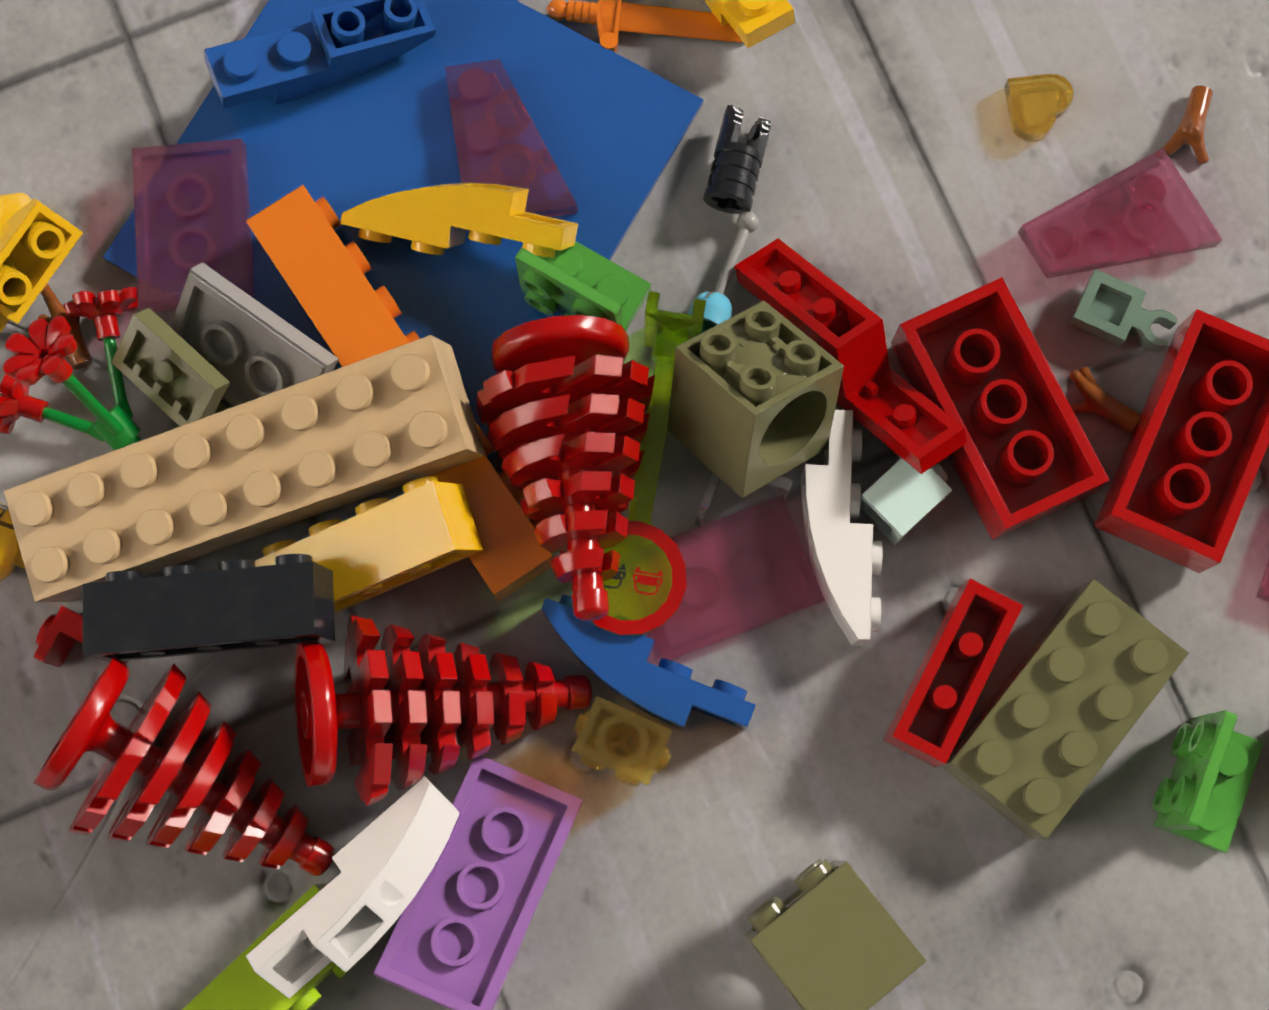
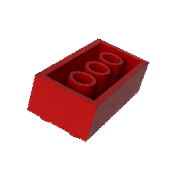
[891,277,1110,541]
[1094,309,1269,573]

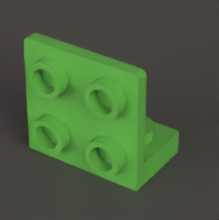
[515,241,651,331]
[1152,710,1264,853]

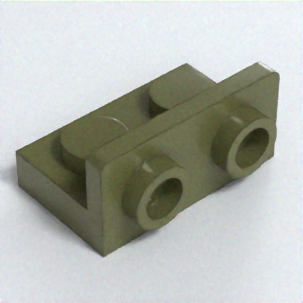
[111,308,230,426]

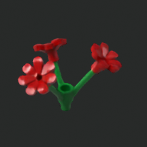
[0,287,142,450]

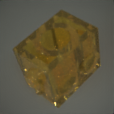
[571,696,673,788]

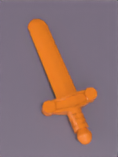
[547,0,743,53]

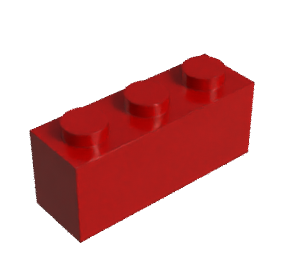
[883,578,1024,767]

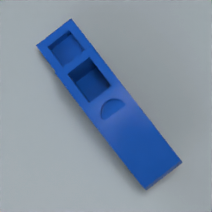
[204,0,436,108]
[542,594,756,731]

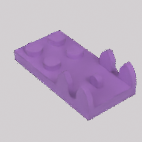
[373,755,583,1010]

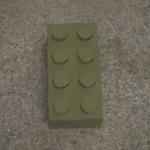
[941,579,1189,840]

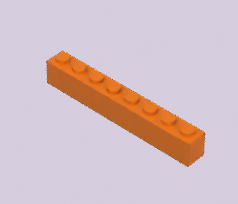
[246,185,554,602]

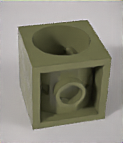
[667,301,844,498]
[744,858,926,1010]

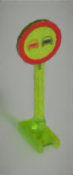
[572,291,706,636]

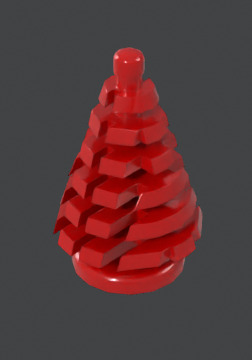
[476,315,655,621]
[294,615,593,807]
[33,656,335,876]

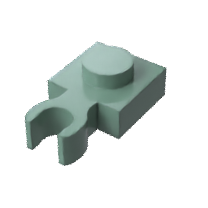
[1068,269,1178,352]

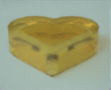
[1004,74,1073,142]

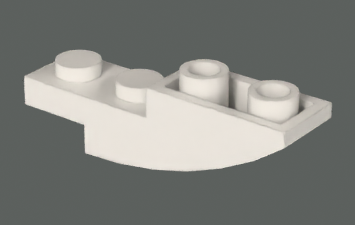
[800,410,883,646]
[246,777,459,998]

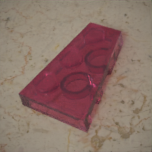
[445,59,578,217]
[1018,148,1223,278]

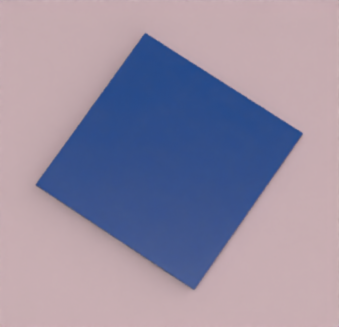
[103,0,704,463]

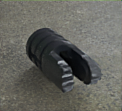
[703,104,772,214]

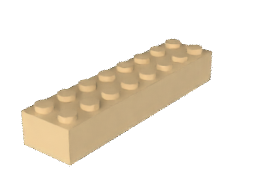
[4,335,486,602]

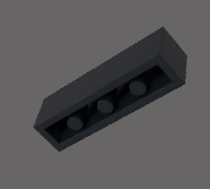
[83,554,335,662]

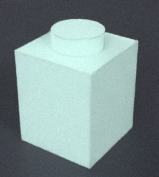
[860,458,952,546]

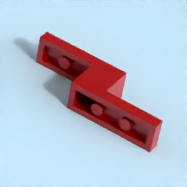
[734,238,967,474]

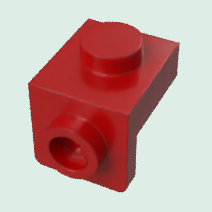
[34,606,128,668]

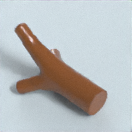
[1153,85,1213,164]
[37,283,93,370]
[1069,367,1141,433]

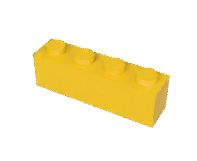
[254,476,483,614]

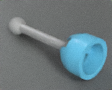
[685,211,759,334]

